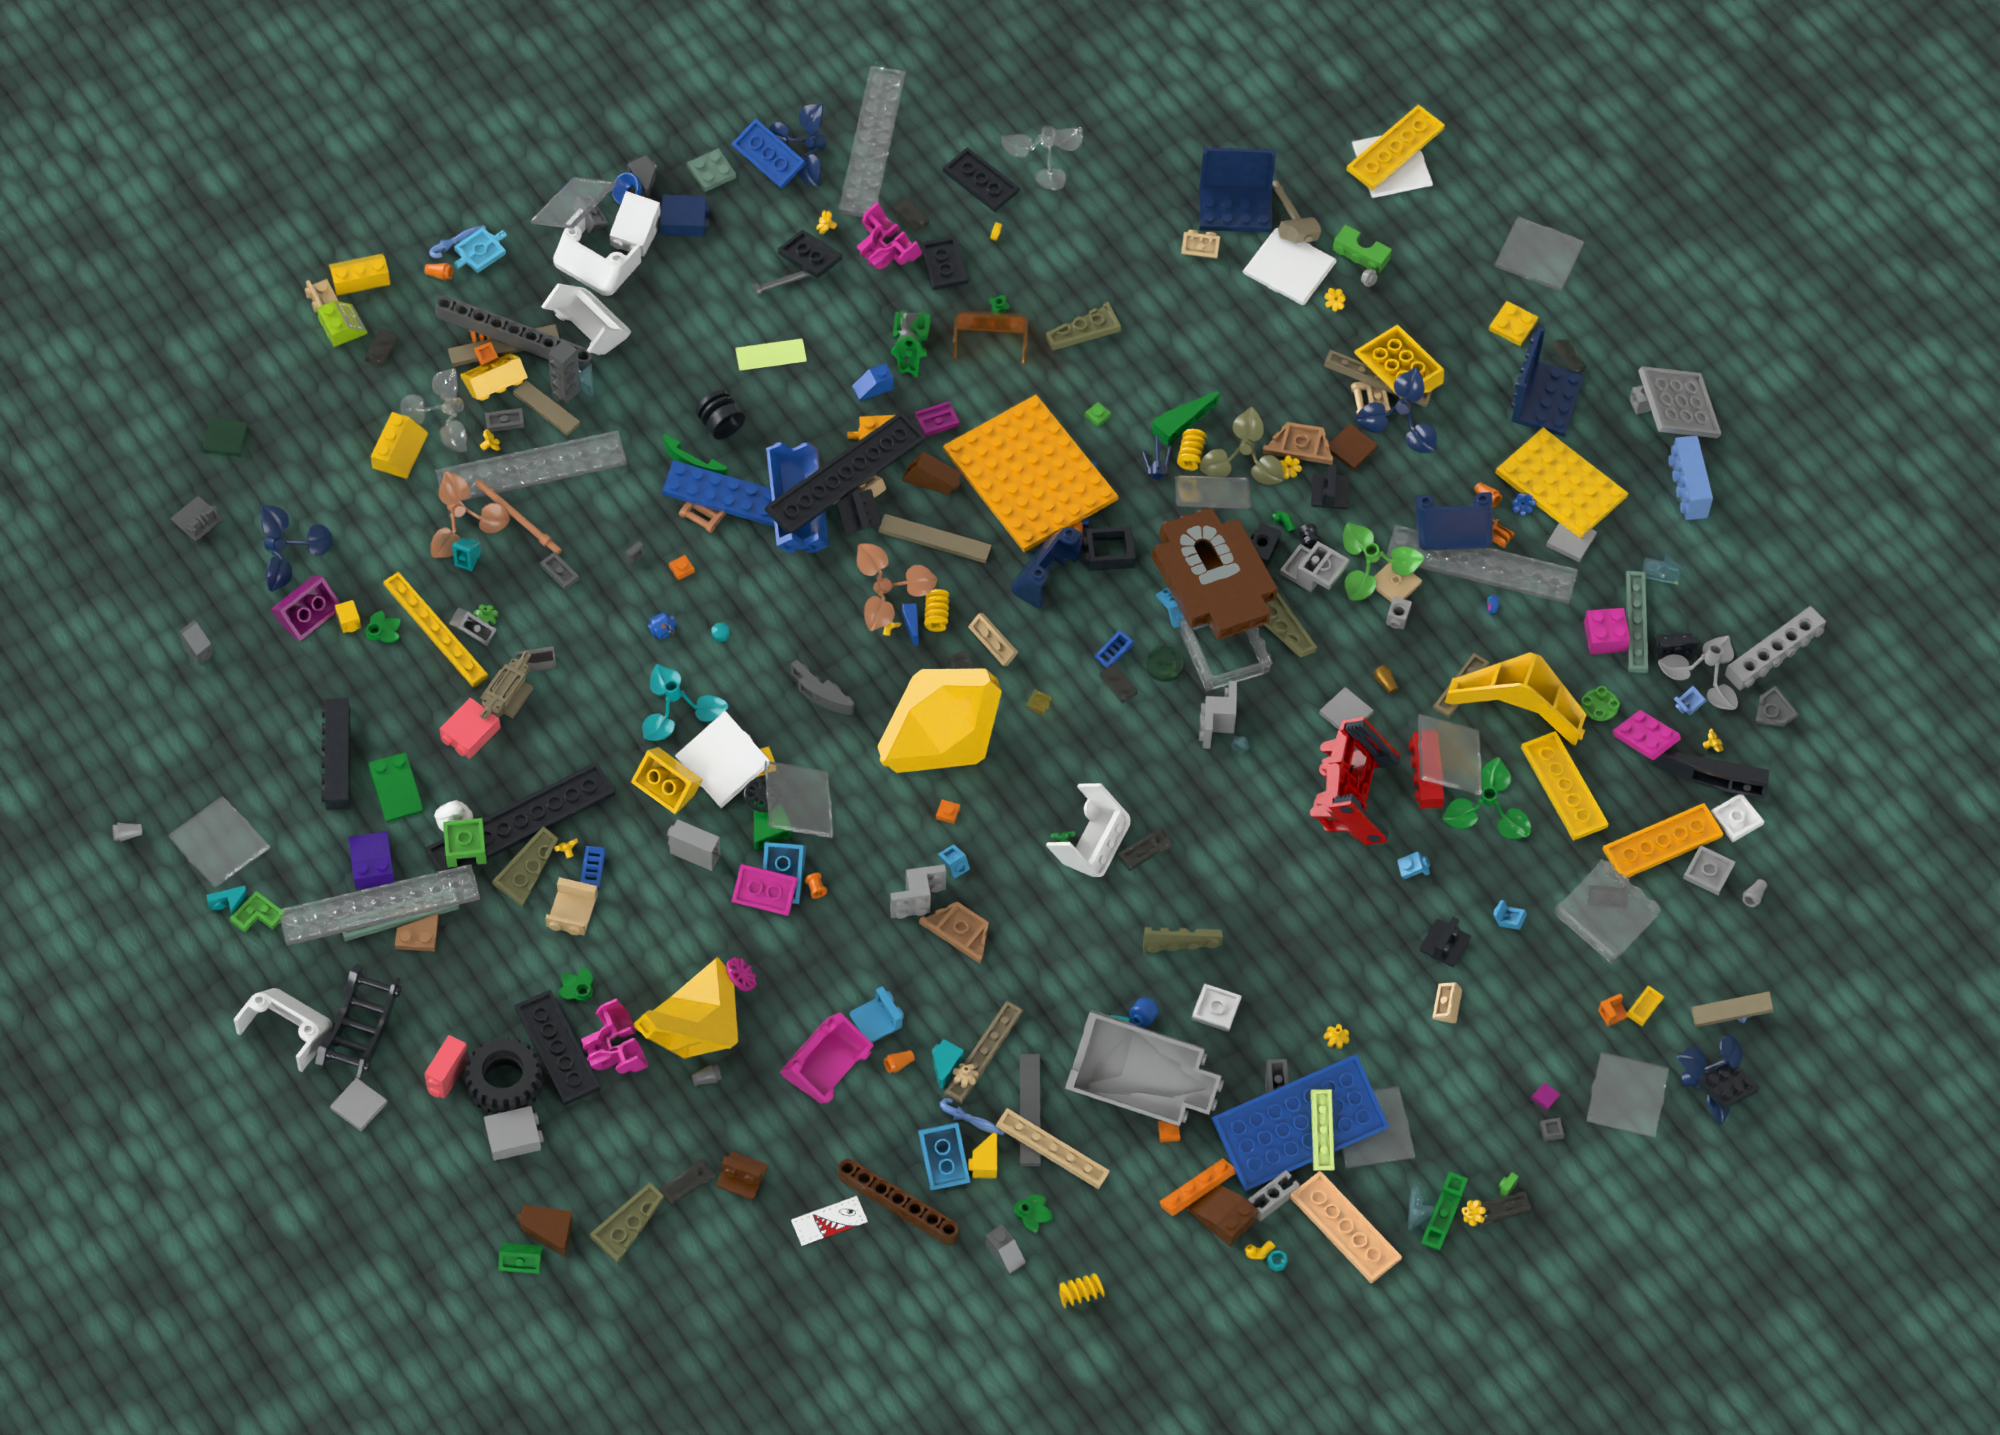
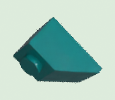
[452,538,481,571]
[932,1039,964,1089]

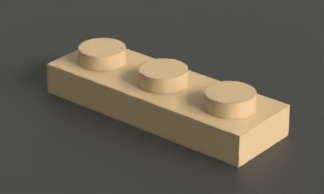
[968,613,1018,666]

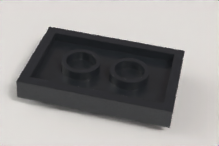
[777,230,842,279]
[920,236,968,290]
[1696,1063,1760,1110]

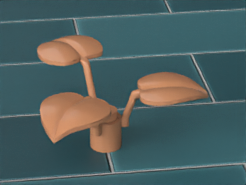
[431,472,511,558]
[857,543,937,631]

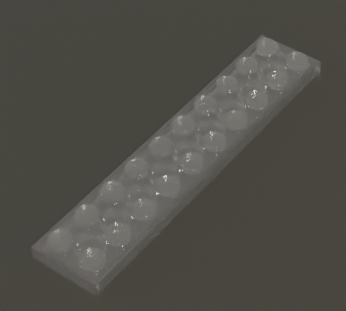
[839,66,906,217]
[435,430,627,505]
[1386,525,1578,604]
[278,864,480,946]

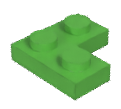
[229,891,286,932]

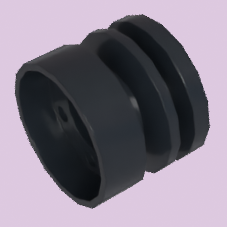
[696,390,745,440]

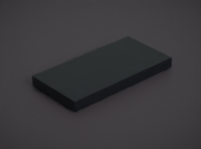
[943,147,1020,212]

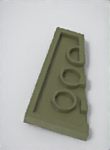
[1046,302,1121,351]
[1264,592,1317,658]
[492,827,558,907]
[1143,927,1223,953]
[590,1183,664,1264]

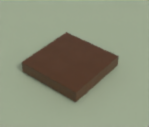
[1329,424,1378,471]

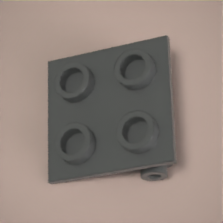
[170,496,224,542]

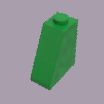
[754,793,791,851]

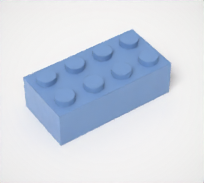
[1668,436,1713,520]

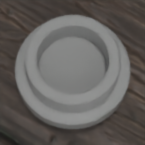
[1361,269,1377,287]

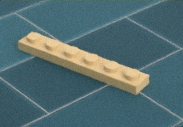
[996,1108,1110,1189]

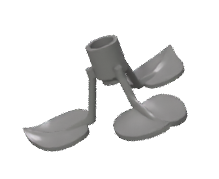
[1658,636,1738,710]

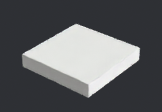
[1710,794,1765,842]
[1191,984,1242,1032]

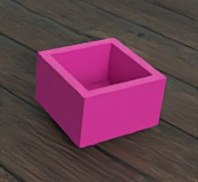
[1584,608,1630,655]

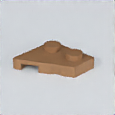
[395,914,439,951]

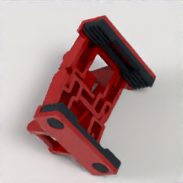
[1310,717,1400,845]

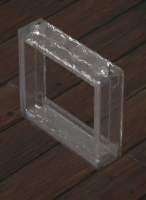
[1179,618,1273,691]

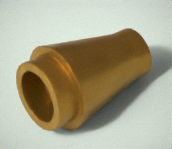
[1373,665,1398,694]

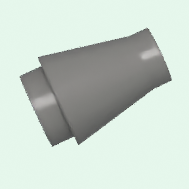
[112,823,142,842]
[1742,879,1767,907]

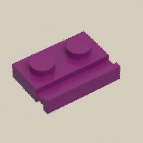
[915,401,959,437]

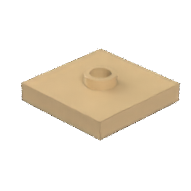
[1374,563,1422,603]

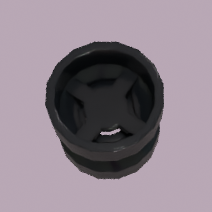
[1298,524,1321,549]

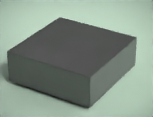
[625,541,644,566]
[1540,1118,1565,1141]

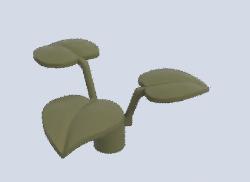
[1199,407,1284,485]

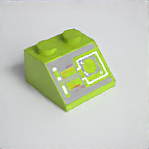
[317,301,367,347]

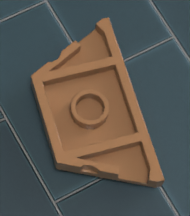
[1262,422,1333,465]
[919,902,989,964]

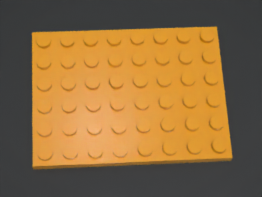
[943,395,1118,553]

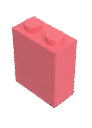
[440,698,500,759]
[424,1035,468,1099]

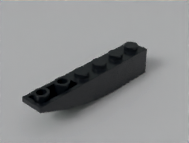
[1652,750,1770,799]

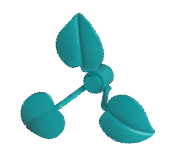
[642,664,729,741]

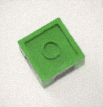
[443,818,487,867]

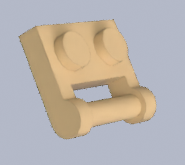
[1351,382,1390,414]

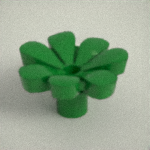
[1050,831,1076,842]

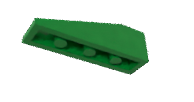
[1152,391,1220,446]

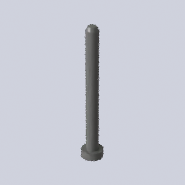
[752,270,811,297]

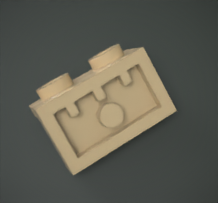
[1181,230,1220,259]
[304,279,339,313]

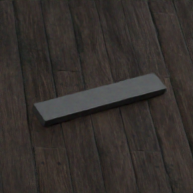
[1020,1054,1040,1166]

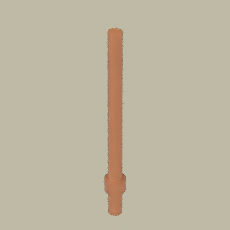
[475,479,562,555]

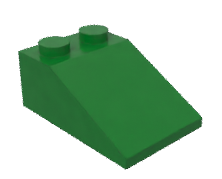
[368,752,423,822]

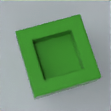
[1085,402,1111,427]
[1499,1172,1519,1200]

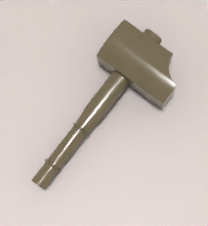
[1272,180,1321,243]

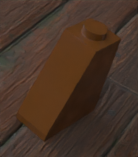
[902,452,961,495]
[517,1205,573,1256]

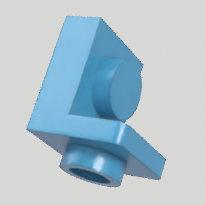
[938,844,970,878]

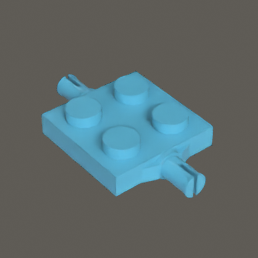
[453,227,507,273]

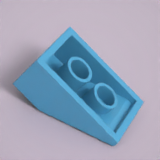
[763,842,806,904]
[918,1122,970,1190]

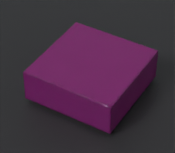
[1532,1082,1560,1111]

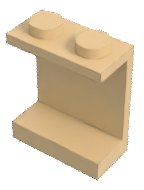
[546,877,598,936]

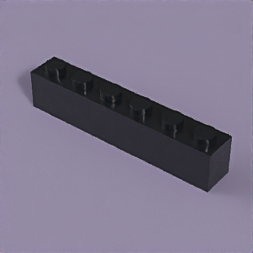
[321,698,350,810]

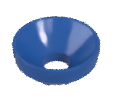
[612,172,642,204]

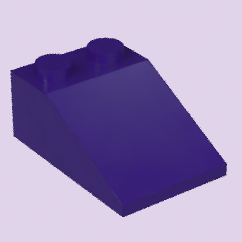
[349,831,395,890]

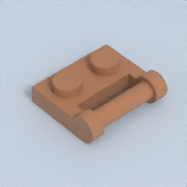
[679,502,726,533]

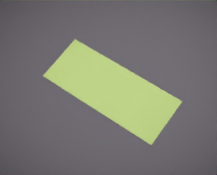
[735,339,807,371]

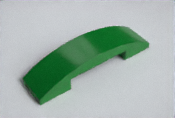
[663,434,728,476]
[1421,1171,1468,1251]

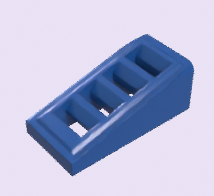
[902,603,919,646]
[1094,629,1134,669]
[580,846,606,889]

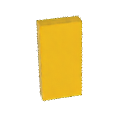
[1626,985,1665,1026]

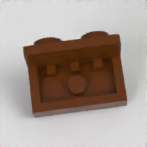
[716,1151,768,1200]

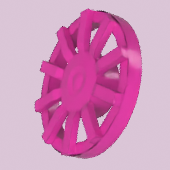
[726,957,757,992]

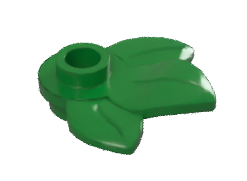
[365,610,400,643]
[557,967,593,1002]
[1014,1194,1053,1232]

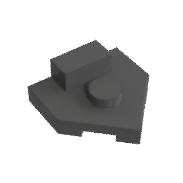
[1756,686,1799,727]

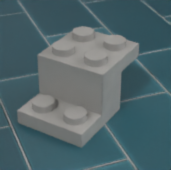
[1280,541,1350,592]
[1199,681,1237,749]
[890,864,946,919]

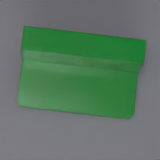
[499,1243,543,1274]

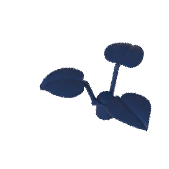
[768,104,827,187]
[1356,367,1437,453]
[260,506,333,591]
[1677,1035,1742,1125]

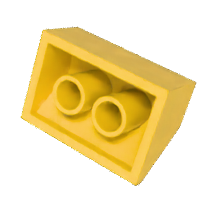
[329,254,390,296]
[460,353,528,401]
[371,412,428,479]
[631,747,703,814]

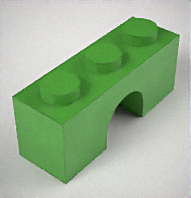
[1333,225,1392,274]

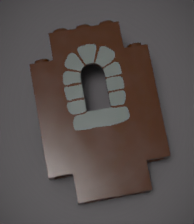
[1152,507,1278,641]

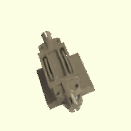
[480,651,533,720]

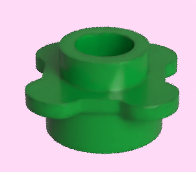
[989,295,1010,314]

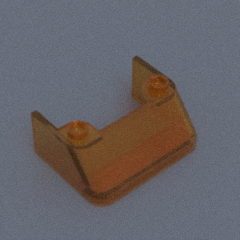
[953,310,1028,364]

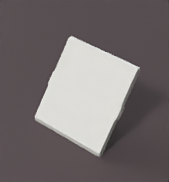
[1352,135,1433,198]
[1242,228,1337,305]
[675,711,771,808]

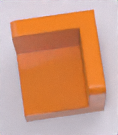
[1598,993,1628,1026]

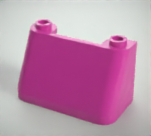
[780,1012,874,1104]

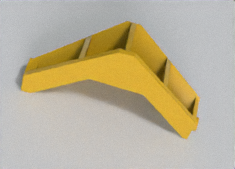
[1445,652,1586,746]
[877,669,1002,773]
[634,957,738,1059]

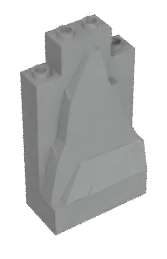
[1065,1010,1224,1126]

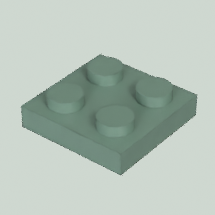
[687,148,736,192]

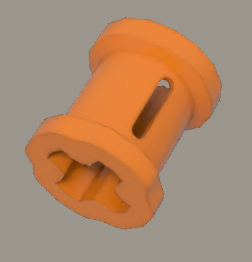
[804,873,827,899]

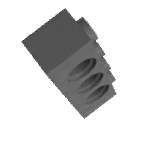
[548,340,581,405]

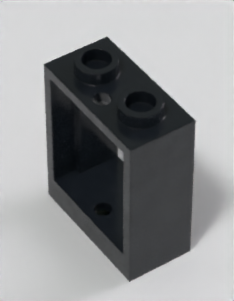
[1083,526,1135,571]

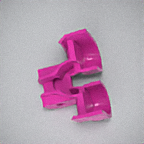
[856,201,923,270]
[581,998,648,1073]

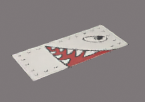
[791,1196,868,1246]

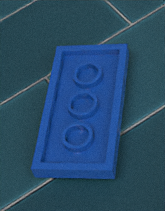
[731,119,806,189]

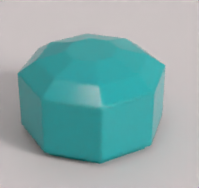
[712,622,730,642]
[1267,1250,1288,1271]

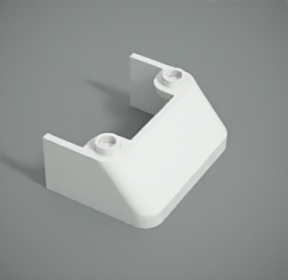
[553,211,641,296]
[541,284,631,355]
[1046,783,1130,877]
[234,988,333,1072]

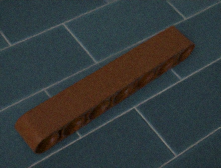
[838,1159,958,1245]

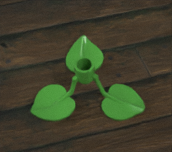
[1343,522,1424,601]

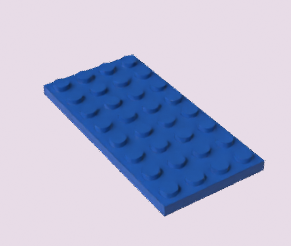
[1211,1054,1389,1192]

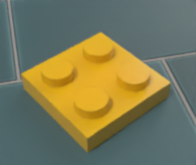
[1489,301,1539,346]

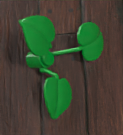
[1442,757,1531,840]

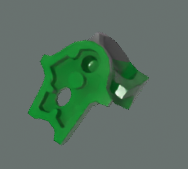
[891,310,930,377]

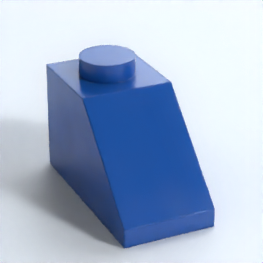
[852,363,894,402]

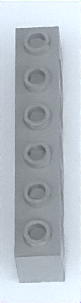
[1725,606,1826,691]

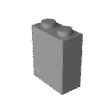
[667,819,721,871]
[484,1106,544,1161]

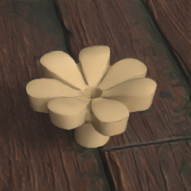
[952,1063,979,1088]

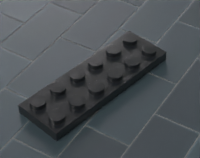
[514,990,601,1106]

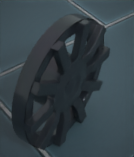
[744,778,780,813]

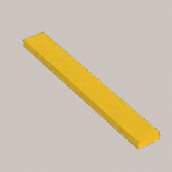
[383,572,489,688]

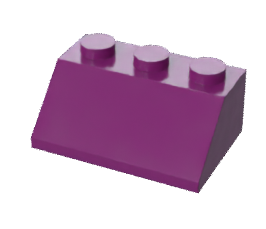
[271,575,341,641]

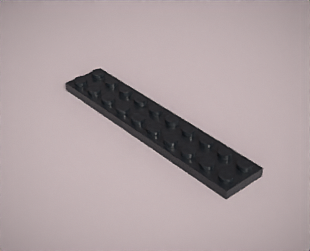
[765,411,926,534]
[425,762,616,881]

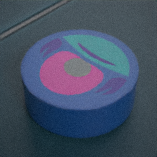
[1487,595,1499,614]

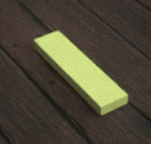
[1311,1089,1335,1171]

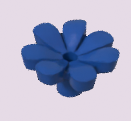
[1512,493,1536,517]

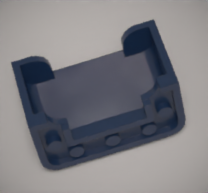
[1416,492,1493,551]
[1012,527,1082,609]

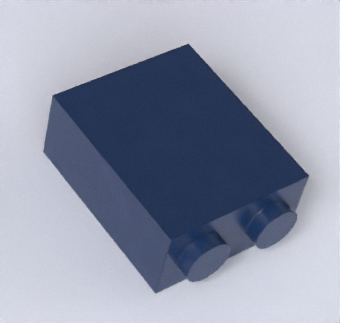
[660,195,710,237]

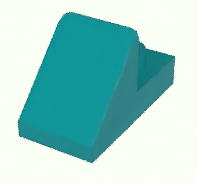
[206,886,248,915]

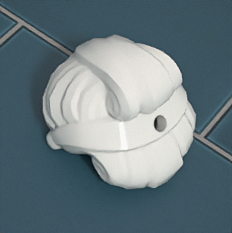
[434,800,473,832]

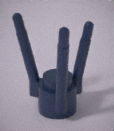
[1142,435,1173,480]

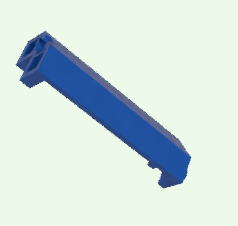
[766,442,829,553]

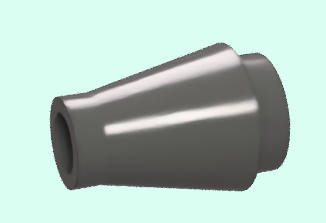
[691,1064,722,1086]

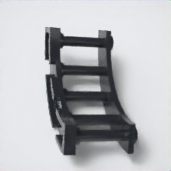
[315,964,402,1078]

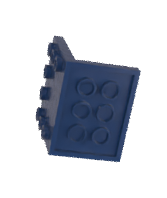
[1199,147,1276,232]
[1511,327,1585,437]

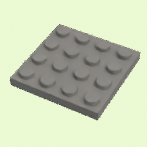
[1638,366,1721,438]

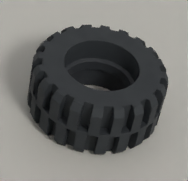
[465,1036,543,1115]

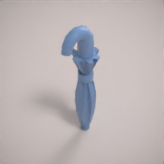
[429,225,486,258]
[940,1098,1005,1136]

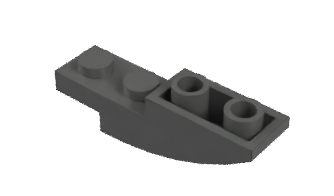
[791,660,854,715]

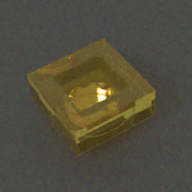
[1026,690,1052,716]

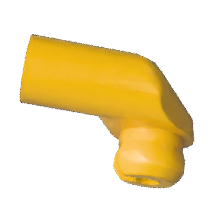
[1245,1240,1275,1259]

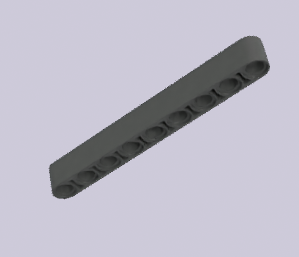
[435,296,592,371]

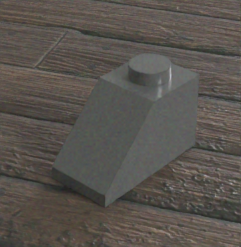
[628,155,657,199]
[449,608,497,646]
[179,620,214,665]
[1265,1059,1289,1093]
[985,1224,1026,1275]

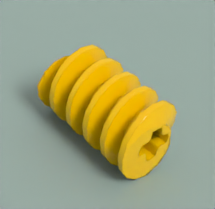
[1177,429,1206,470]
[924,589,949,632]
[1059,1273,1104,1308]

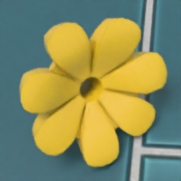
[816,211,837,234]
[1325,288,1346,312]
[480,429,501,451]
[1280,456,1302,479]
[883,621,902,636]
[1703,729,1724,753]
[554,838,578,858]
[1324,1024,1349,1049]
[1462,1200,1486,1226]

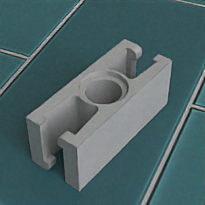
[1248,1170,1299,1222]

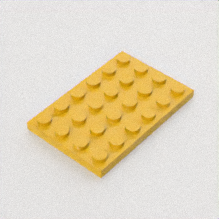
[1495,428,1628,539]

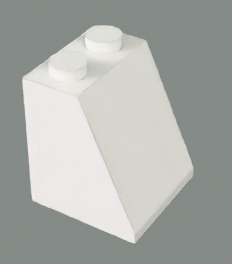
[610,191,661,257]

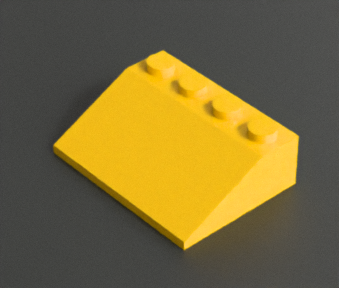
[1354,324,1444,398]

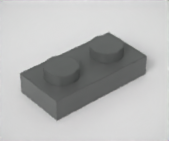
[485,408,524,432]
[540,552,579,590]

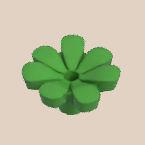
[473,604,498,625]

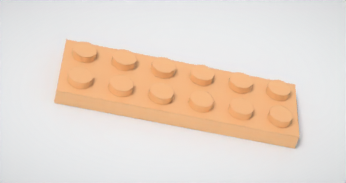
[1290,1171,1402,1284]

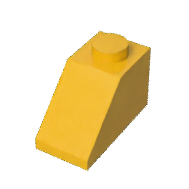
[968,1133,997,1178]

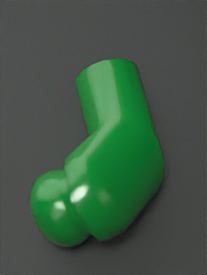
[1271,511,1296,533]

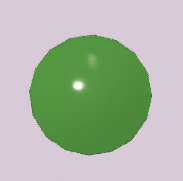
[1581,686,1620,721]

